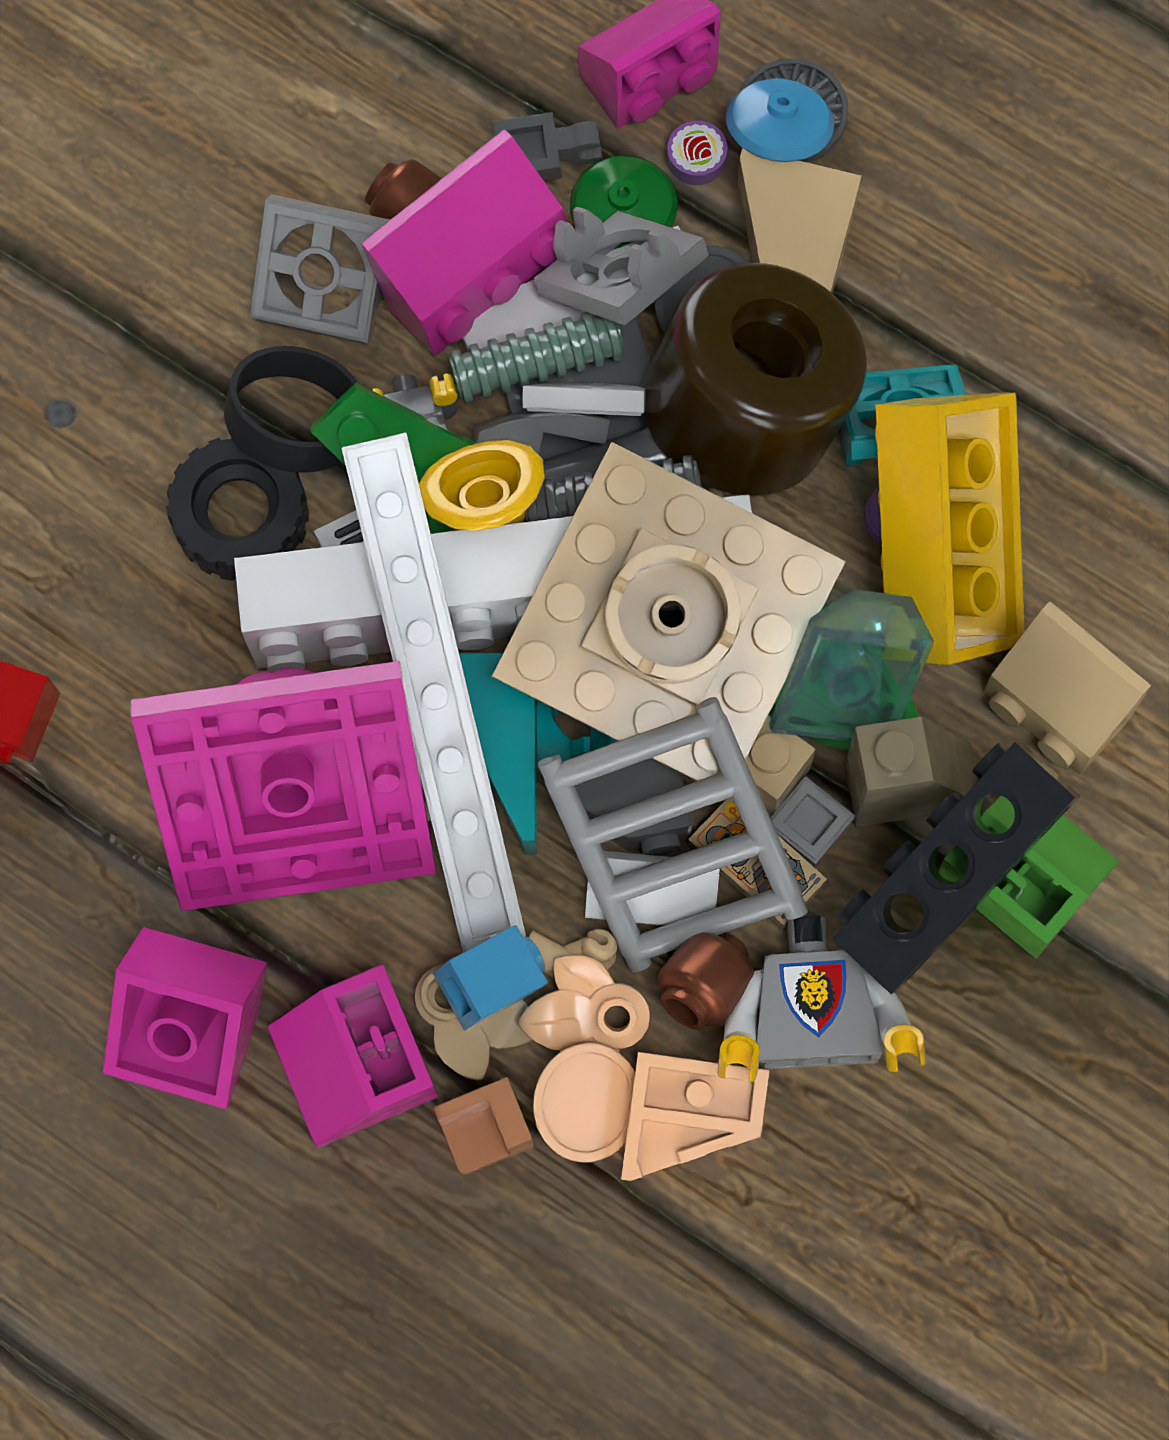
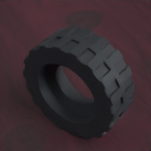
[166,437,309,581]

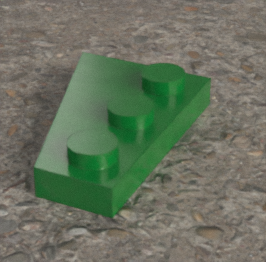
[311,383,476,534]

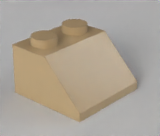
[984,601,1151,774]

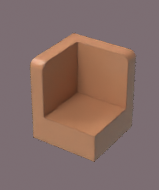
[433,1077,534,1175]

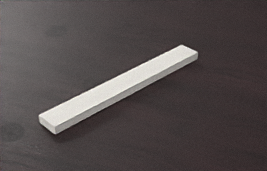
[342,432,527,953]

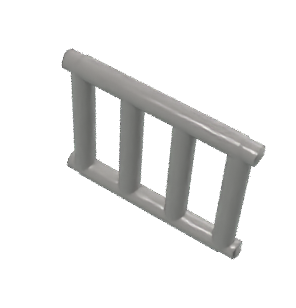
[538,697,808,973]

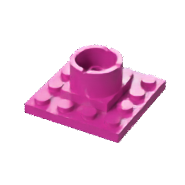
[131,661,436,911]

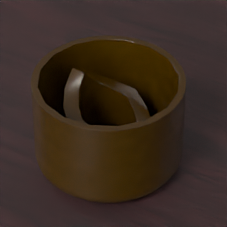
[642,263,867,496]

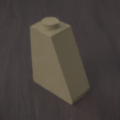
[844,717,983,827]

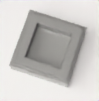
[770,776,855,868]

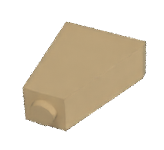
[738,148,862,294]

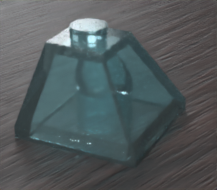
[769,589,934,741]

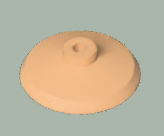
[533,1043,635,1162]

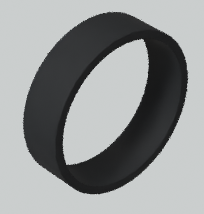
[224,346,359,473]

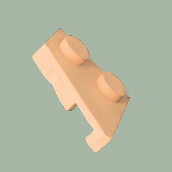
[621,1052,769,1181]

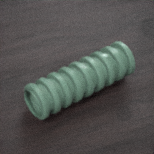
[448,312,624,404]

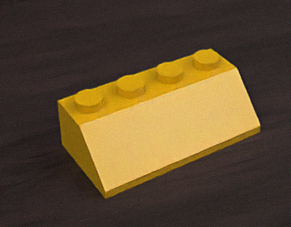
[875,392,1025,665]

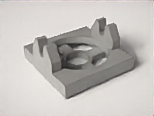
[250,194,390,343]
[534,207,709,325]

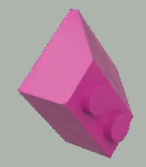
[103,927,267,1109]

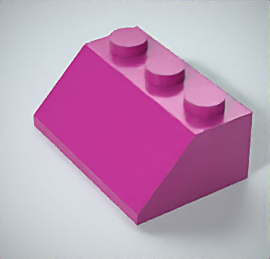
[361,130,567,356]

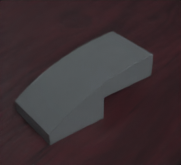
[472,411,610,455]

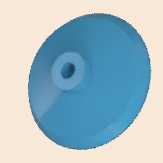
[726,79,834,162]

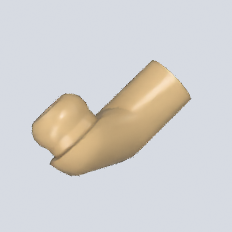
[528,929,618,979]

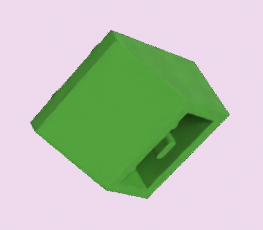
[938,796,1120,959]

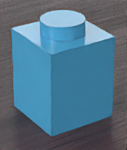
[433,925,548,1031]

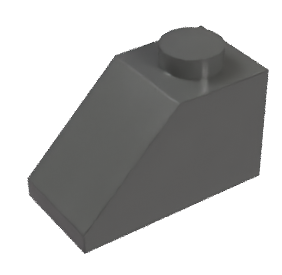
[575,758,692,856]

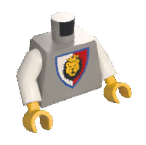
[717,916,926,1082]

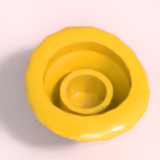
[419,440,545,531]

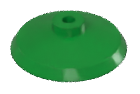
[570,155,678,250]

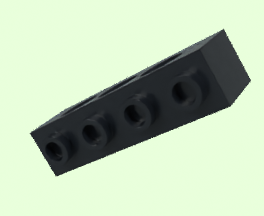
[833,742,1080,994]

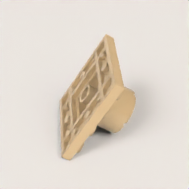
[492,442,846,781]

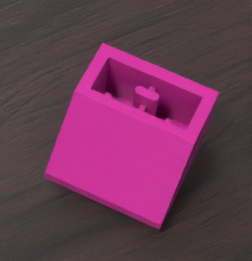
[578,0,721,130]
[268,964,438,1149]

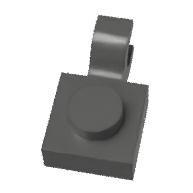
[493,112,603,180]

